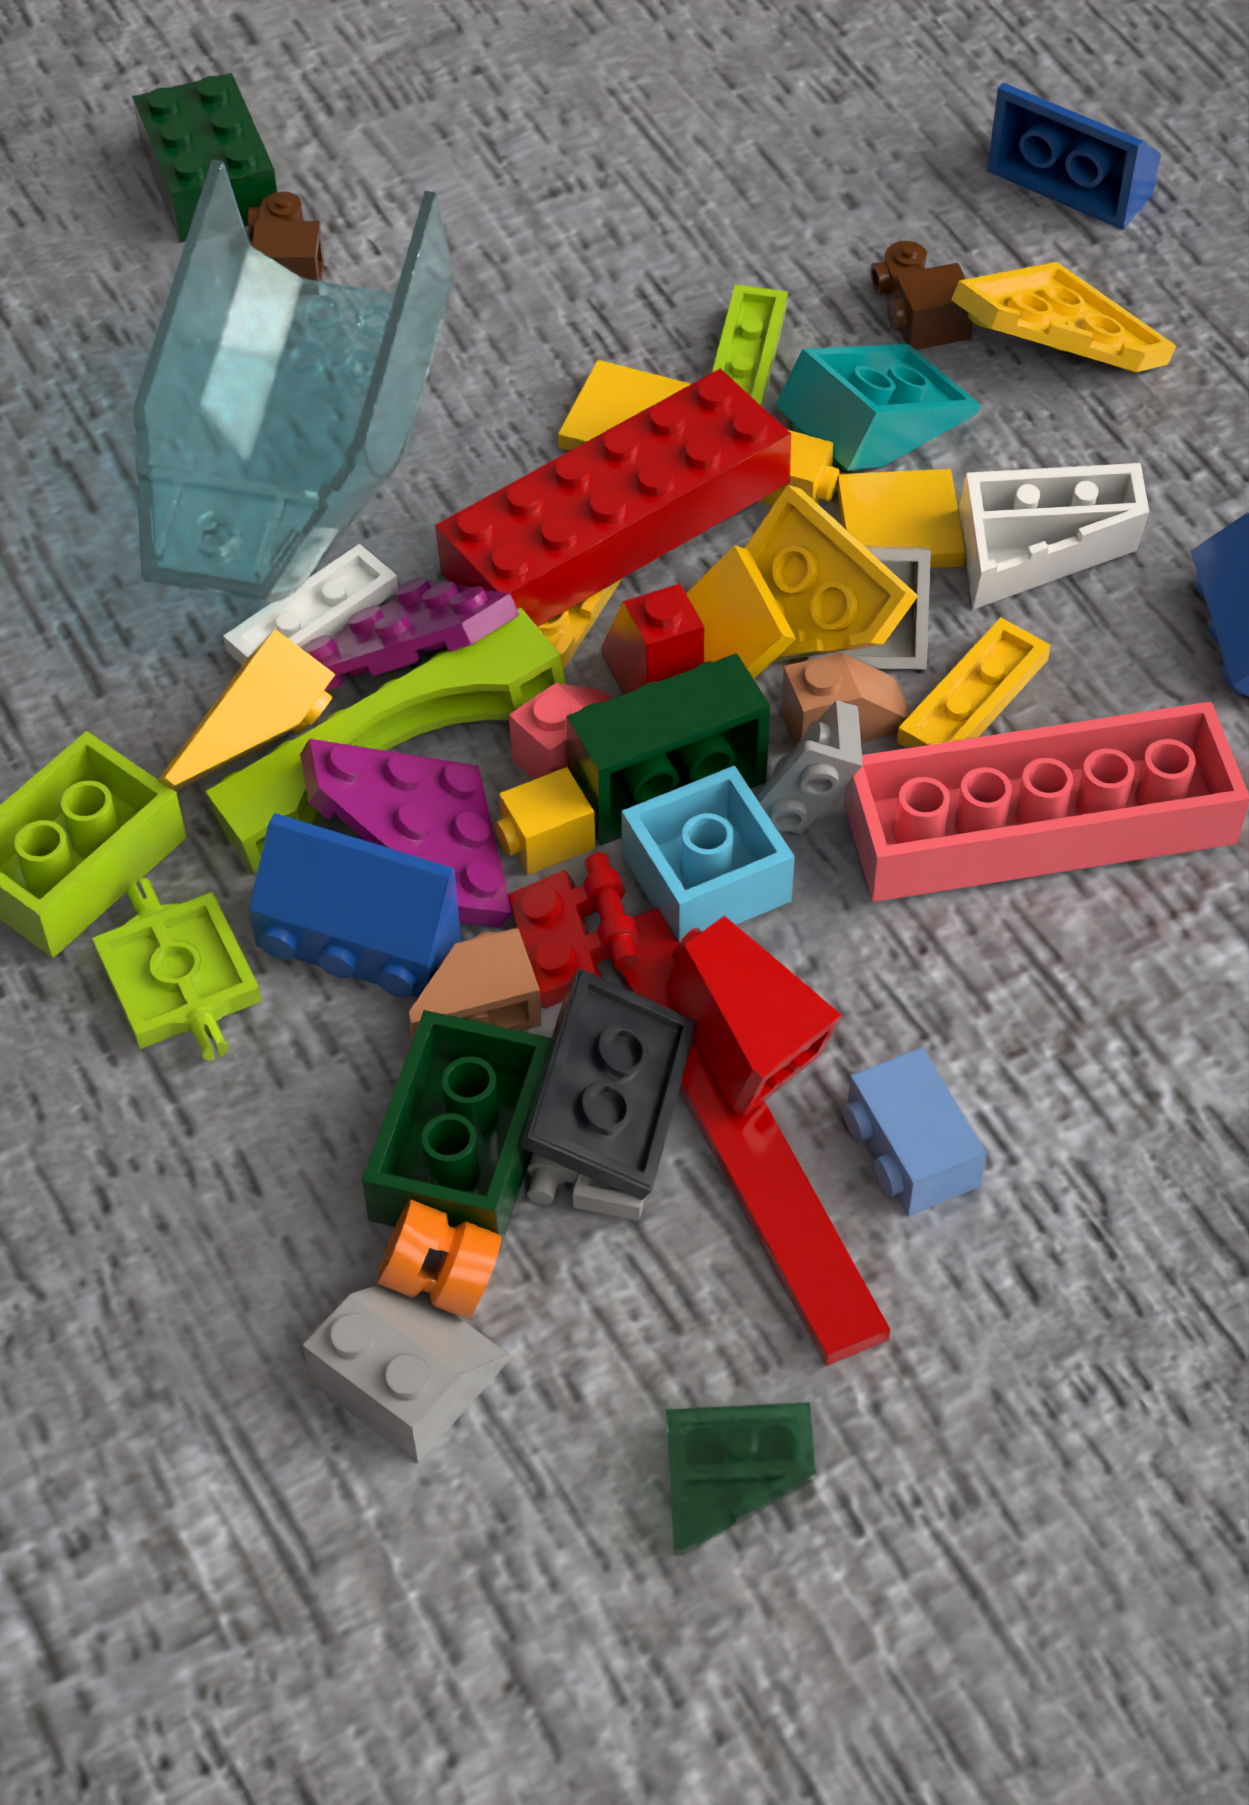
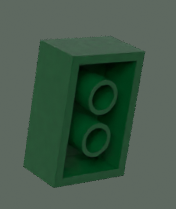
[132,73,277,243]
[566,653,771,846]
[362,1010,552,1251]

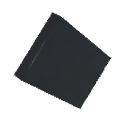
[519,968,698,1200]

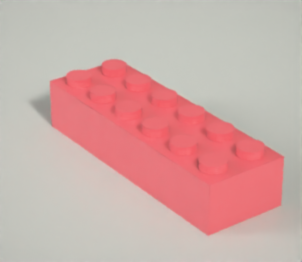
[843,701,1249,902]

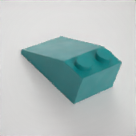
[775,344,981,471]

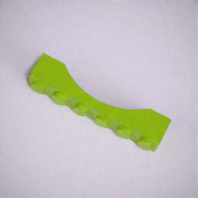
[205,608,566,875]

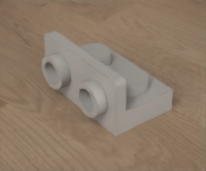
[756,700,863,835]

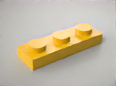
[897,617,1051,748]

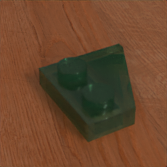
[665,1402,816,1556]

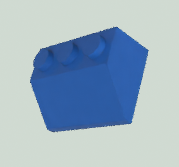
[987,82,1161,230]
[1191,512,1249,697]
[249,813,462,998]

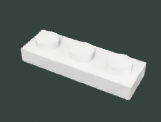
[223,544,399,665]

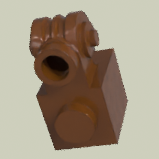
[243,191,324,298]
[870,241,973,350]

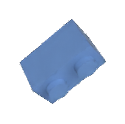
[843,1047,987,1216]

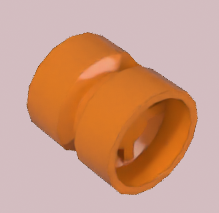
[376,1199,502,1320]

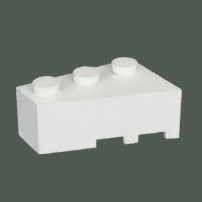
[959,463,1149,610]

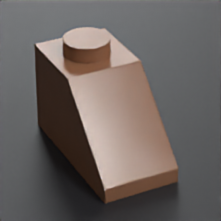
[781,652,911,746]
[408,928,542,1040]

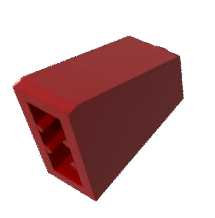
[602,583,705,695]
[665,915,842,1119]

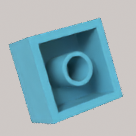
[621,766,795,943]

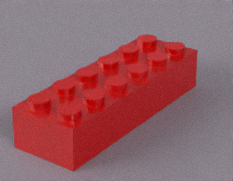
[435,368,791,627]

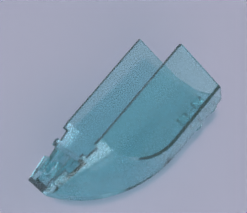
[133,159,454,603]

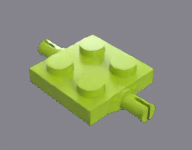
[92,878,262,1061]

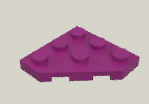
[301,577,520,691]
[300,738,512,928]

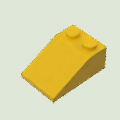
[158,629,335,792]

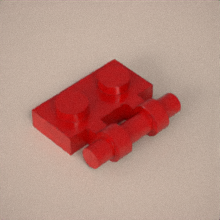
[508,852,640,1008]

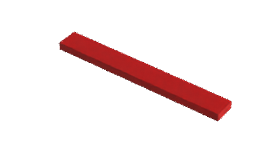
[609,908,891,1366]

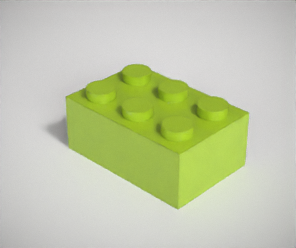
[0,731,187,958]

